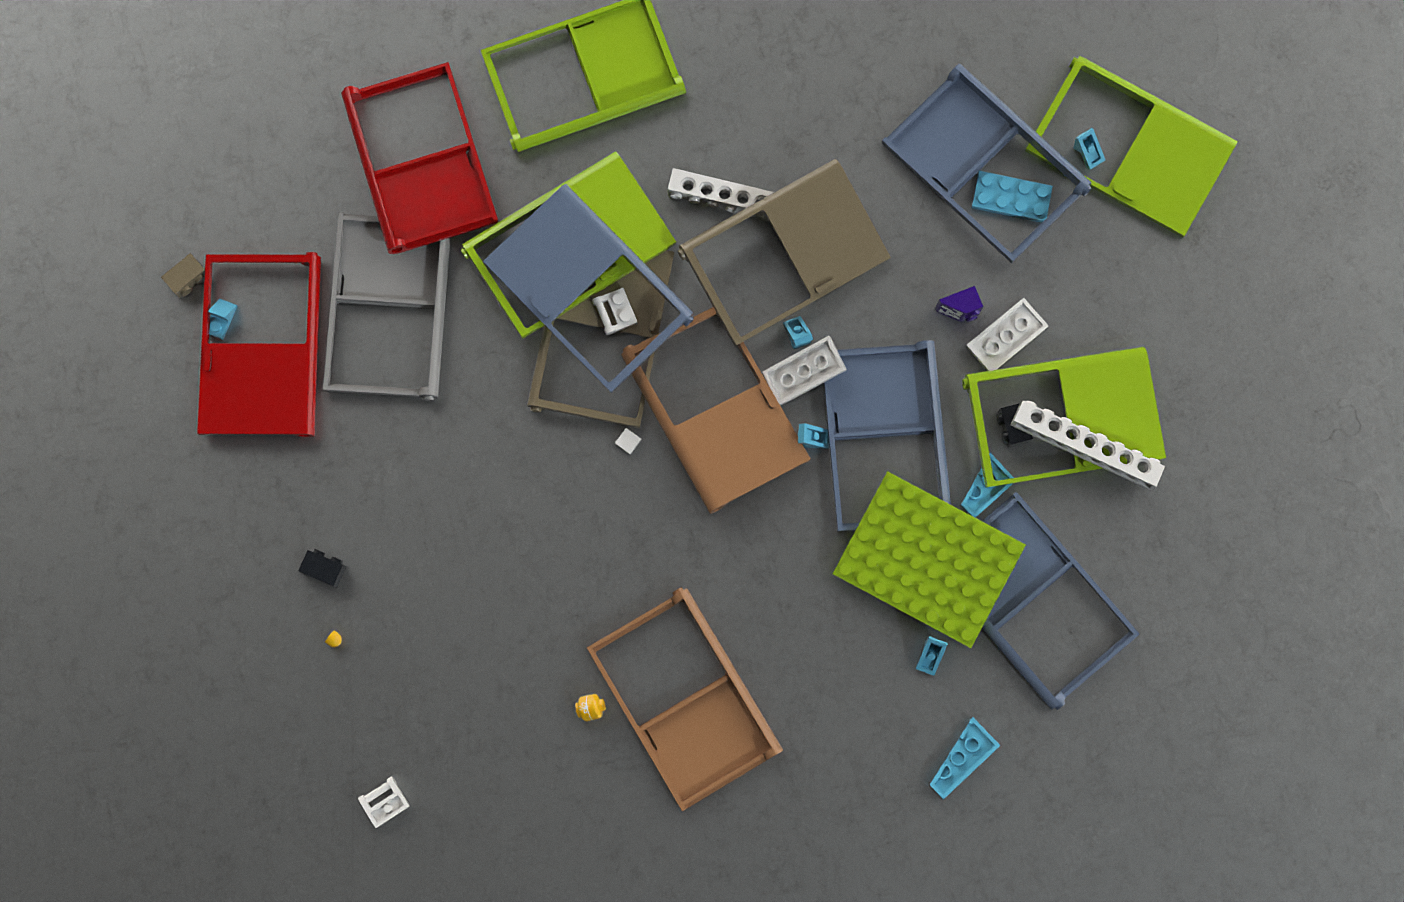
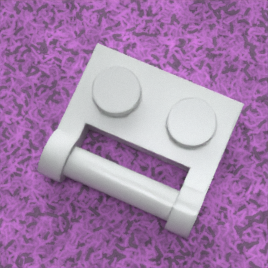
[591,288,638,335]
[358,776,410,828]

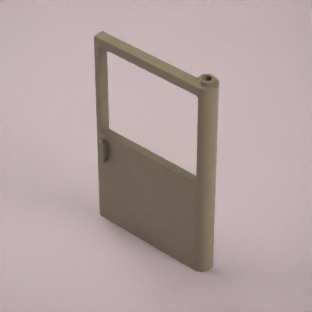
[678,159,891,346]
[527,250,674,428]

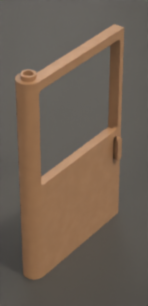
[621,307,811,514]
[587,587,783,811]

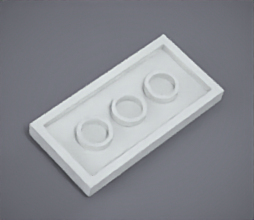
[966,298,1049,371]
[762,336,847,406]

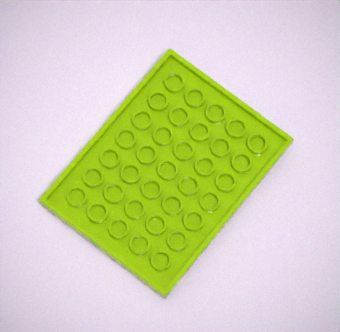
[833,471,1026,648]

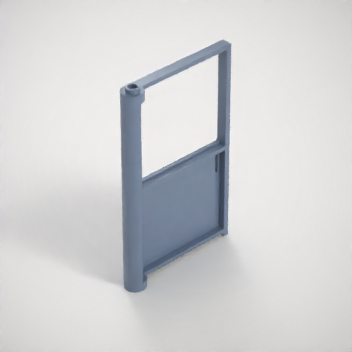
[882,64,1092,264]
[823,340,951,532]

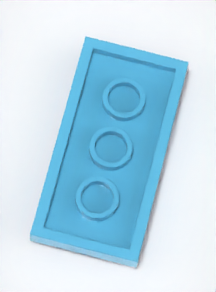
[971,171,1053,223]

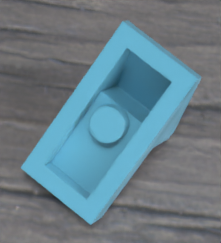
[1073,128,1105,170]
[208,298,237,340]
[783,316,813,349]
[798,423,829,449]
[916,636,948,676]

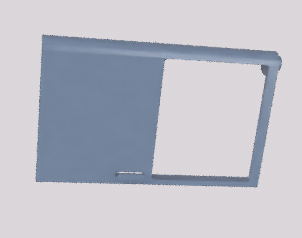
[483,184,694,393]
[982,492,1140,710]

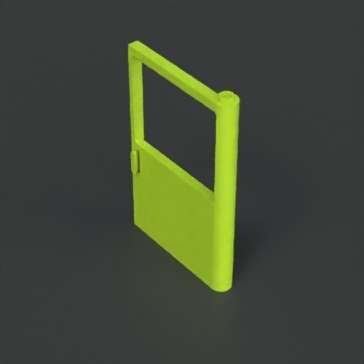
[481,0,686,152]
[1025,55,1238,238]
[460,151,677,339]
[962,347,1166,488]

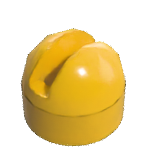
[325,630,342,647]

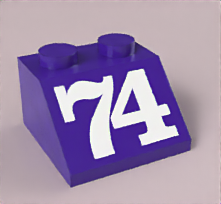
[935,286,984,322]

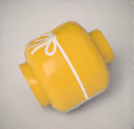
[575,694,606,721]

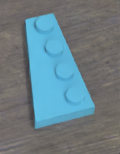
[930,717,1000,800]

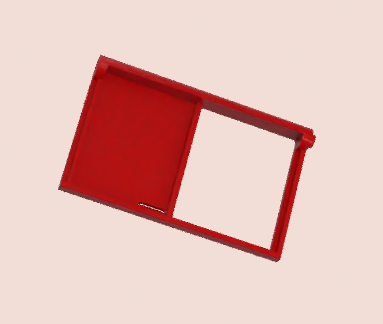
[341,62,499,254]
[197,252,321,437]

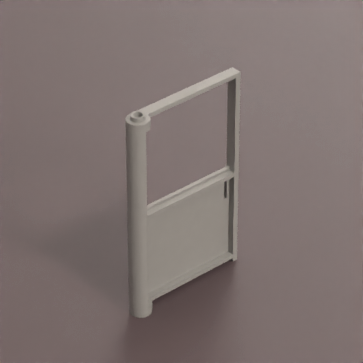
[323,212,451,401]

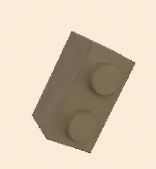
[161,253,205,298]

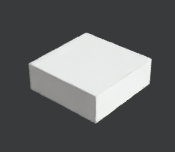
[615,428,642,455]

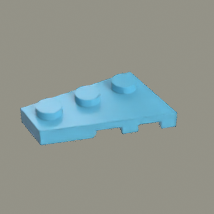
[960,452,1014,518]

